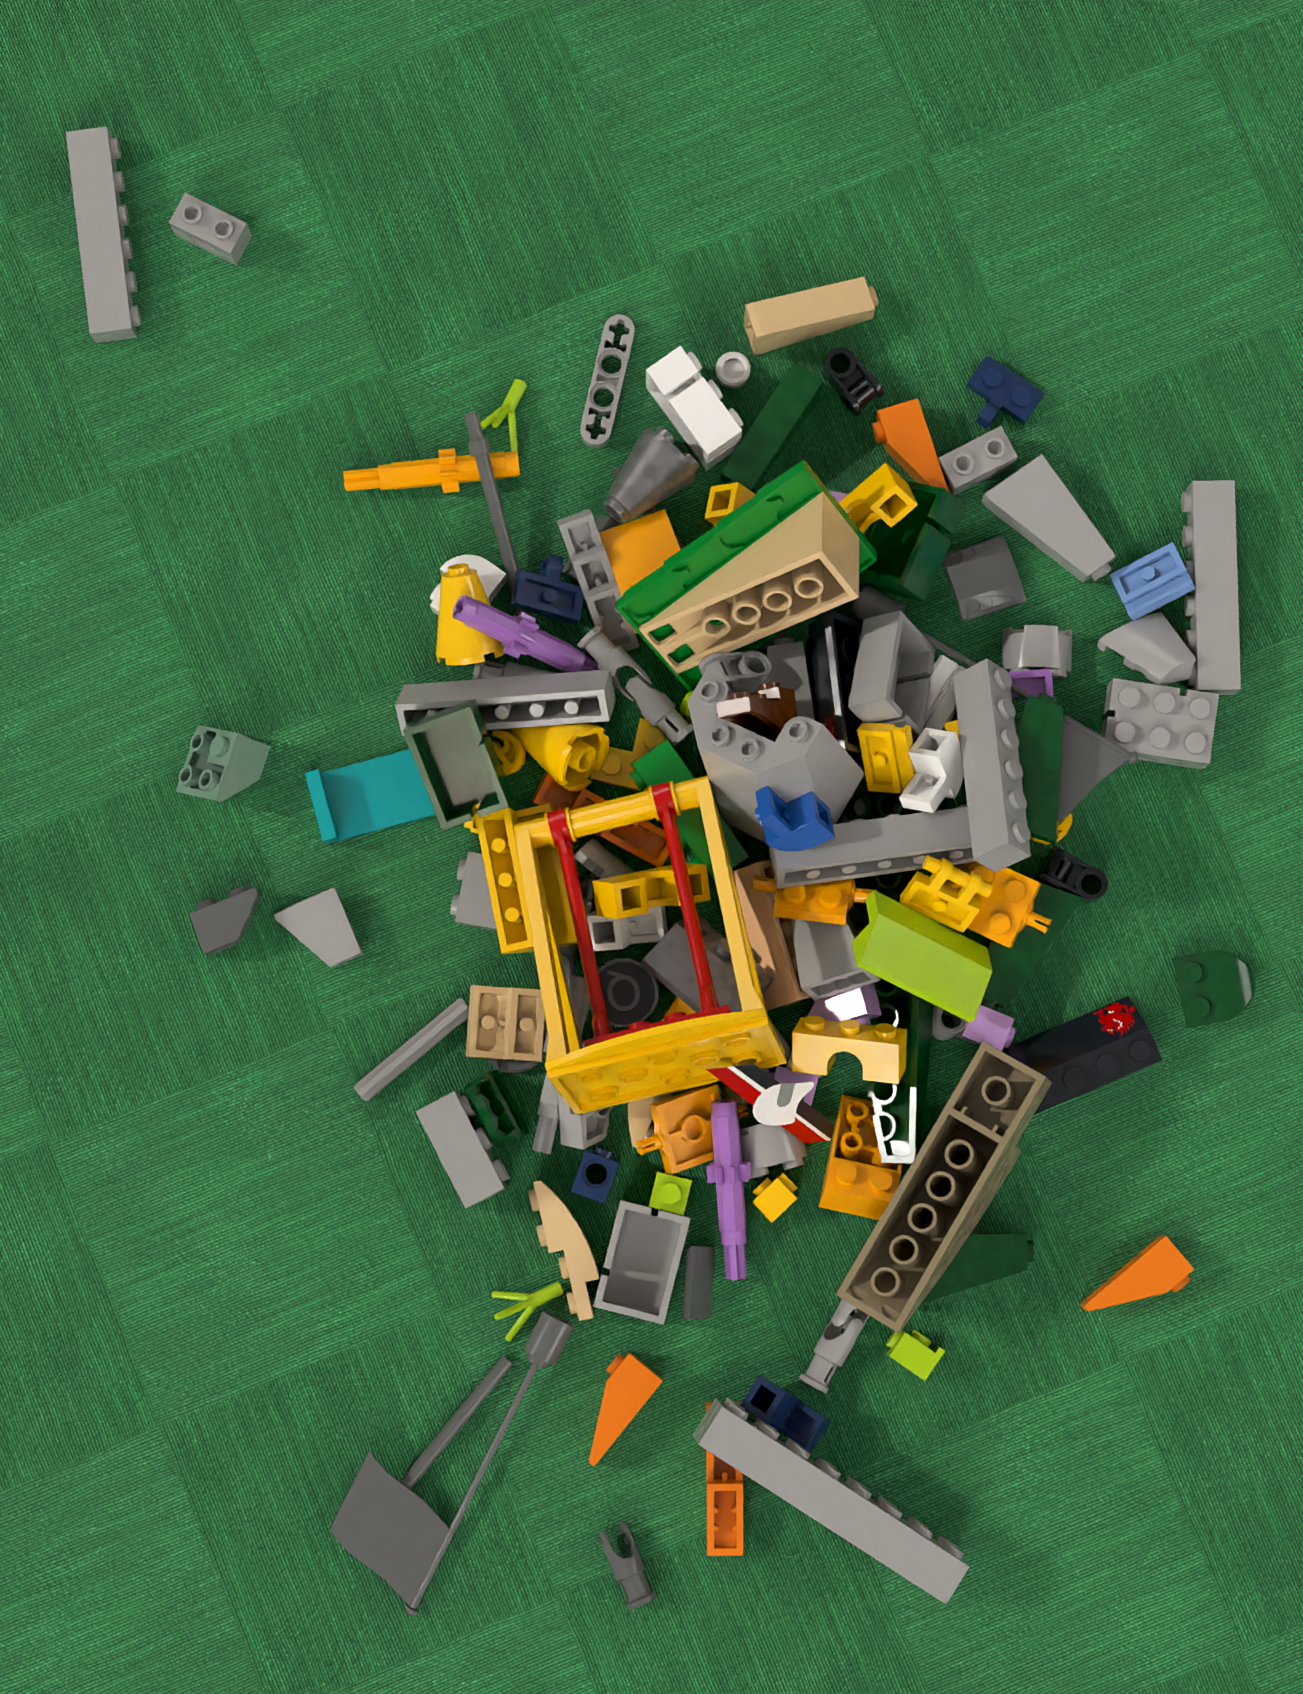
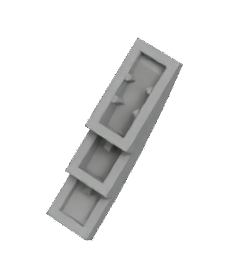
[557,509,640,651]

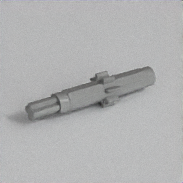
[532,974,589,1154]

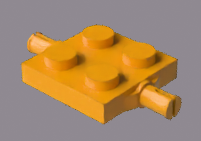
[944,862,1052,949]
[753,875,877,925]
[636,1083,748,1175]

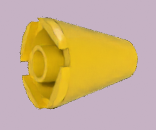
[436,563,505,666]
[511,723,610,791]

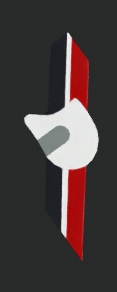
[706,1064,835,1143]

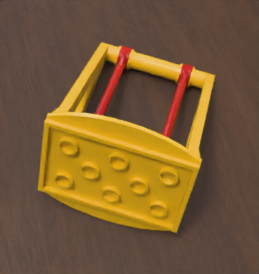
[514,775,787,1115]

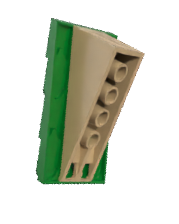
[616,459,877,692]

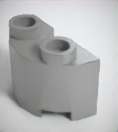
[1001,625,1072,679]
[740,1124,808,1179]

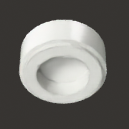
[715,352,750,389]

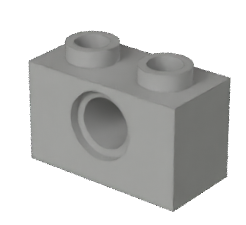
[169,193,252,265]
[938,426,1018,496]

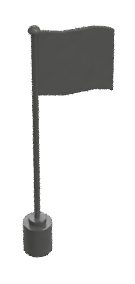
[851,584,1138,823]
[329,1310,575,1616]

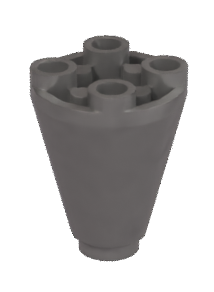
[603,427,699,524]

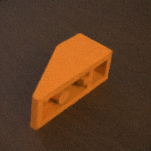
[872,398,949,492]
[1079,1235,1194,1311]
[589,1351,663,1466]

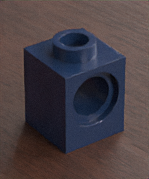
[571,1146,620,1204]

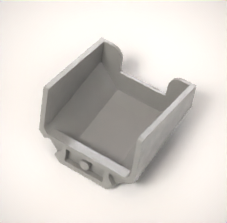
[687,671,864,844]

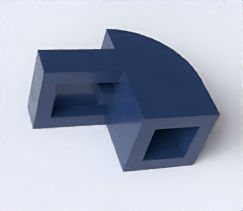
[740,1375,831,1452]

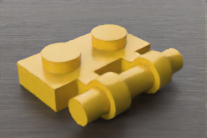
[899,855,993,933]

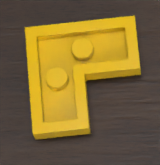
[590,718,675,792]

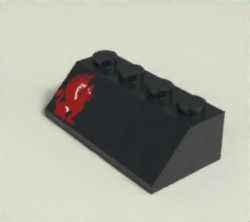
[807,610,863,764]
[1002,996,1163,1115]

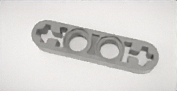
[580,314,635,449]

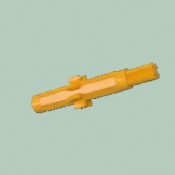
[343,448,520,493]

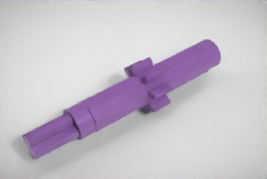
[452,595,599,672]
[706,1098,752,1280]

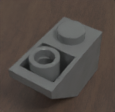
[189,885,262,956]

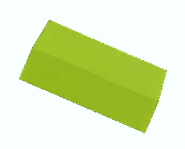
[852,890,993,1023]

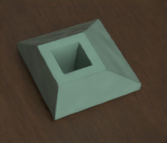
[175,725,271,803]

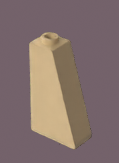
[744,277,878,356]

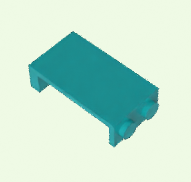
[305,749,436,845]

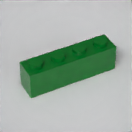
[629,740,749,881]

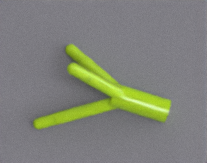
[480,379,527,457]
[491,1282,564,1341]

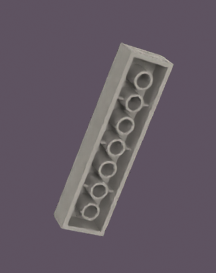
[692,1398,970,1604]

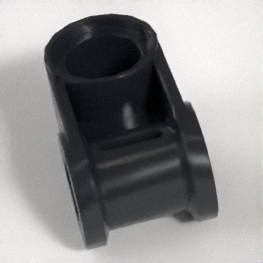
[822,347,885,416]
[1036,846,1108,904]

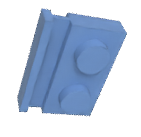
[1110,542,1196,621]

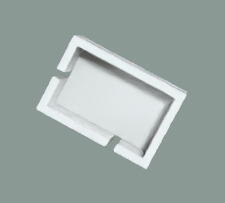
[646,346,743,471]

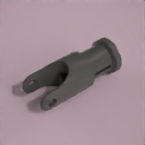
[599,1522,657,1610]

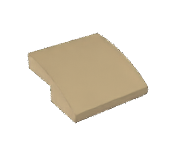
[465,985,545,1062]

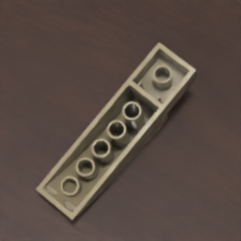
[836,1041,1052,1333]

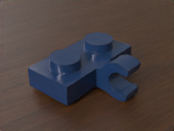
[966,355,1045,429]
[510,554,584,624]

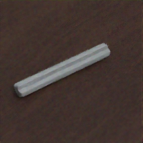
[354,998,469,1101]

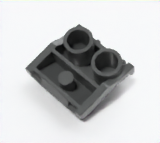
[942,536,1027,622]

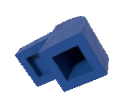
[755,786,835,851]

